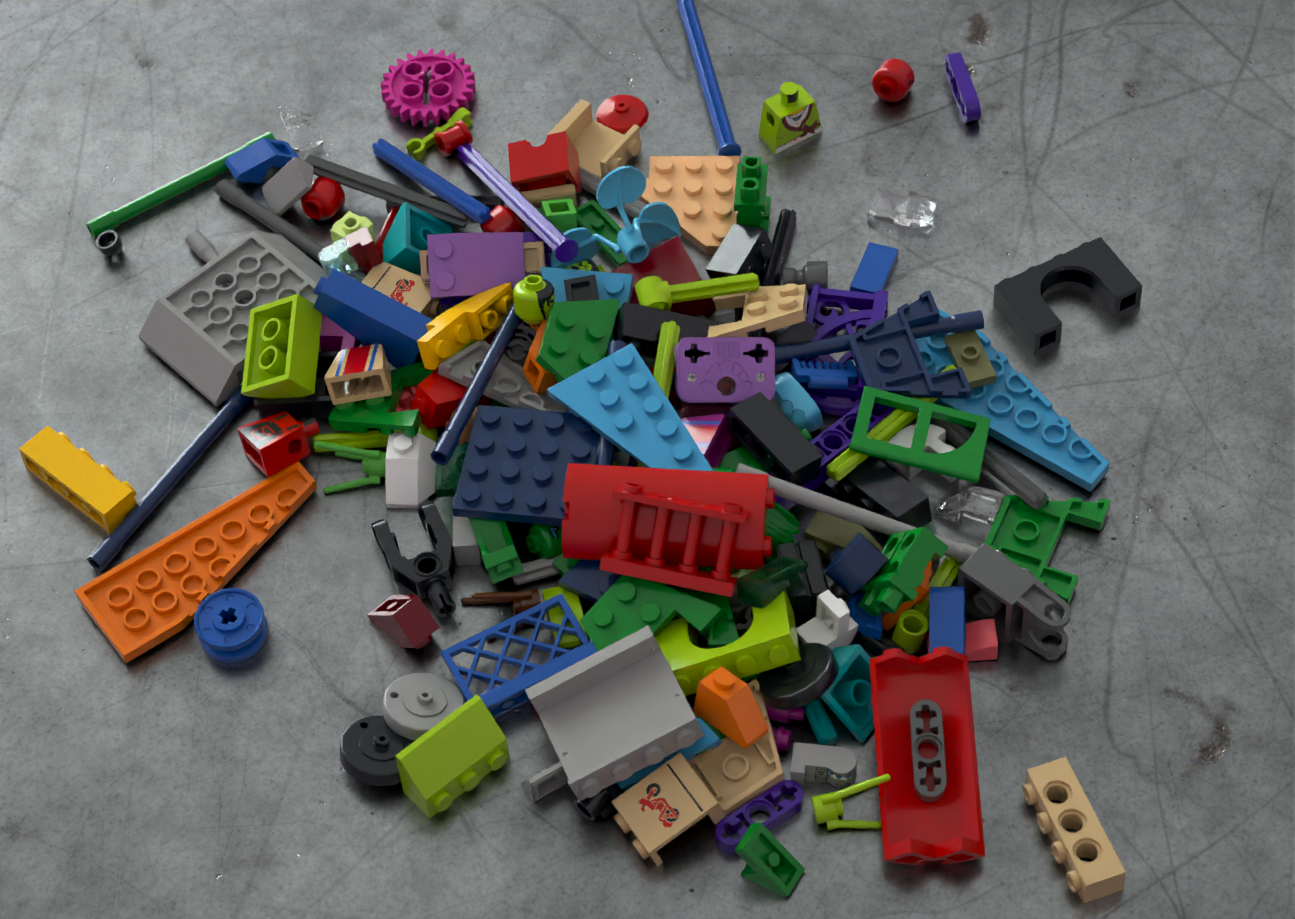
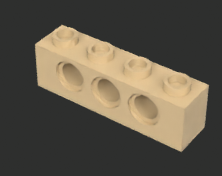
[1022,756,1126,904]

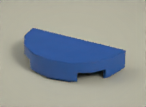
[847,591,883,640]

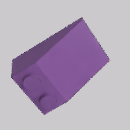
[427,232,525,300]

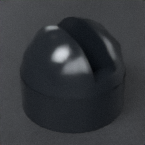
[96,230,123,257]

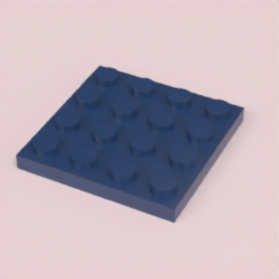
[452,405,600,526]

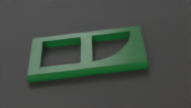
[849,386,991,484]

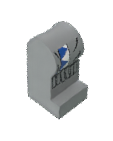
[790,742,857,789]

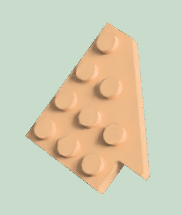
[637,156,740,254]

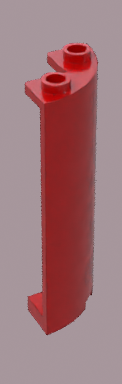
[562,463,775,570]
[869,646,985,865]

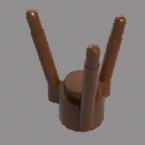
[461,589,541,641]

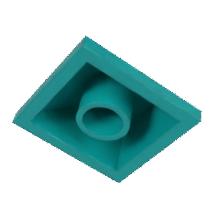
[383,202,453,274]
[820,644,874,742]

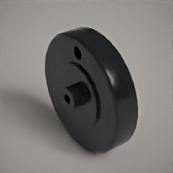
[759,643,839,710]
[339,716,415,786]

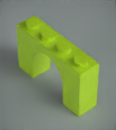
[655,585,801,696]

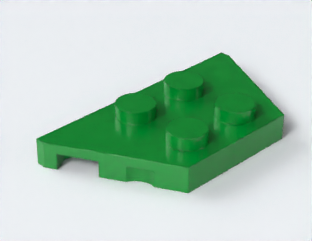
[535,299,620,382]

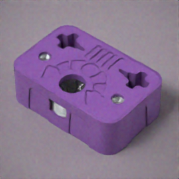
[674,337,775,403]

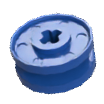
[194,588,268,663]

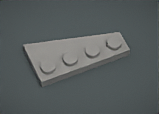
[437,340,569,412]

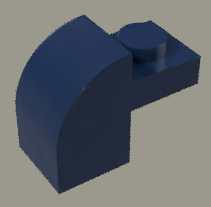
[823,532,888,595]

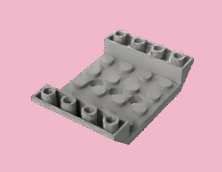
[138,231,329,407]

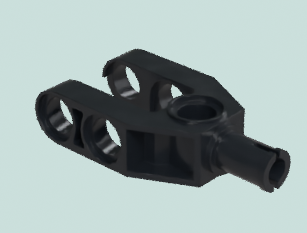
[371,500,456,617]

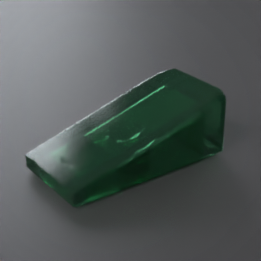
[736,556,808,609]

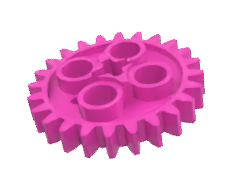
[380,49,476,127]

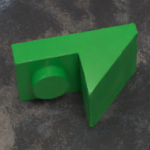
[734,822,805,897]

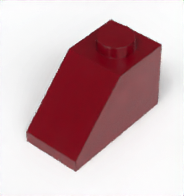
[367,595,440,649]

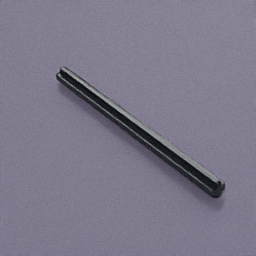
[743,208,797,363]

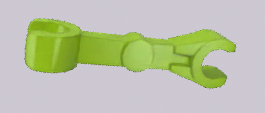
[406,107,473,160]

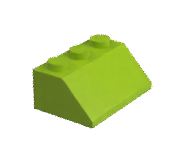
[241,294,322,399]
[395,695,510,819]

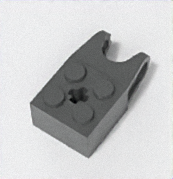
[958,543,1071,657]

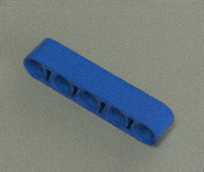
[929,586,966,655]

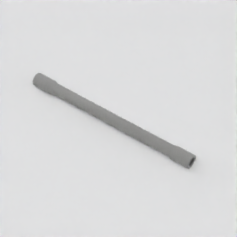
[735,463,979,563]

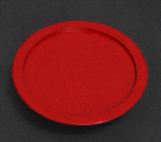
[596,94,649,134]

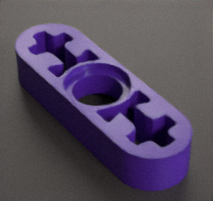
[944,52,981,122]
[715,780,804,854]

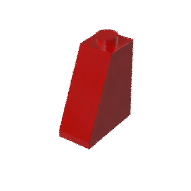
[410,354,493,429]

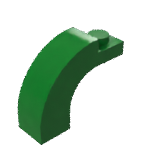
[468,518,524,584]

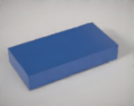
[850,242,898,294]

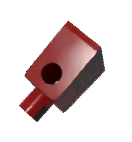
[237,412,320,477]

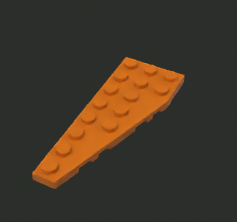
[74,461,317,663]

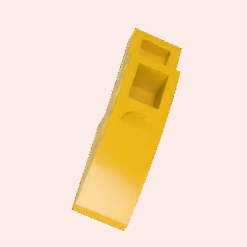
[417,283,513,370]

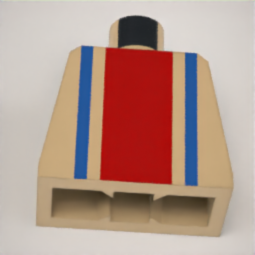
[324,342,392,405]

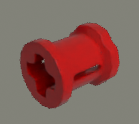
[433,120,473,157]

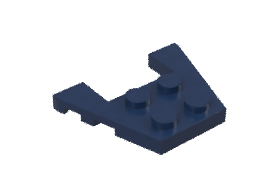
[848,290,972,399]

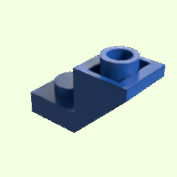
[224,138,300,184]

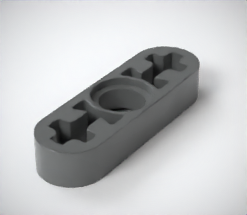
[909,699,947,802]

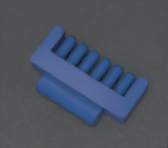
[790,358,858,390]

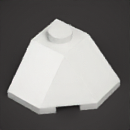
[385,433,454,509]

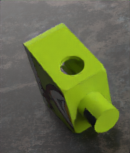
[759,82,822,154]

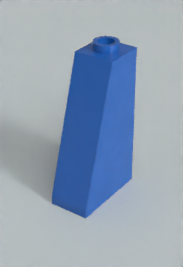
[313,268,433,368]

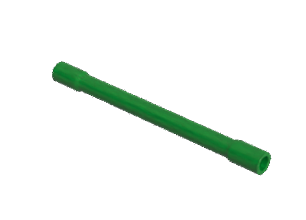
[86,131,276,239]

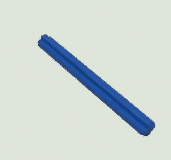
[372,139,492,224]

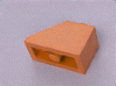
[693,666,769,749]

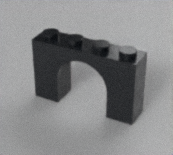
[993,237,1142,355]

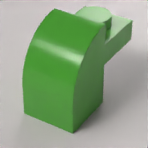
[537,198,577,234]

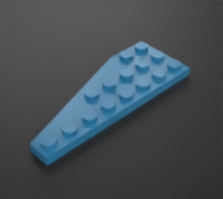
[915,309,1109,492]

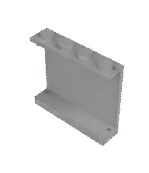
[525,626,705,802]

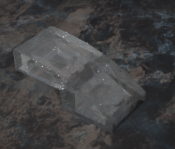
[867,188,938,227]

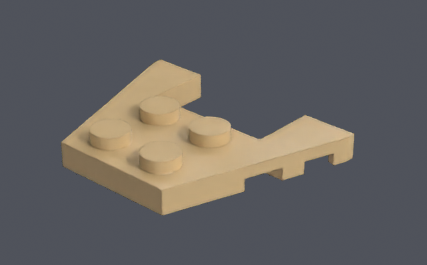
[707,284,808,337]
[688,679,785,817]

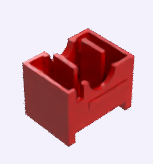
[508,131,582,193]

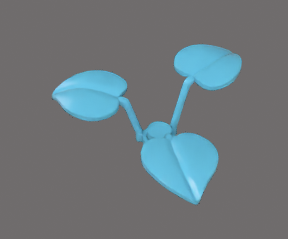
[550,165,681,269]

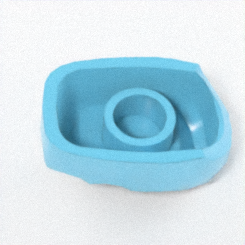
[773,372,823,433]

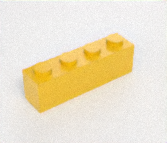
[19,425,137,534]

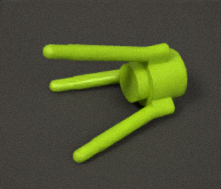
[811,774,890,830]

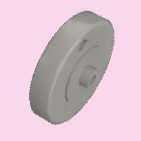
[382,673,465,740]

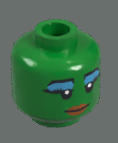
[526,524,563,559]

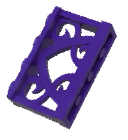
[790,284,888,402]

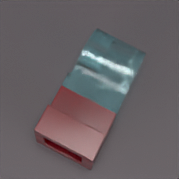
[318,226,383,276]

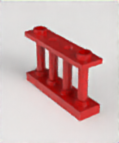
[599,482,751,597]

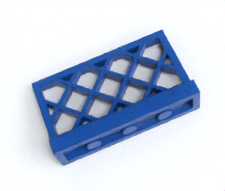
[441,593,598,719]

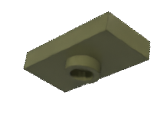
[944,330,996,389]

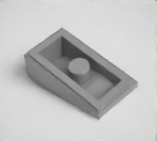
[453,493,481,566]

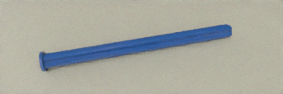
[677,0,741,156]

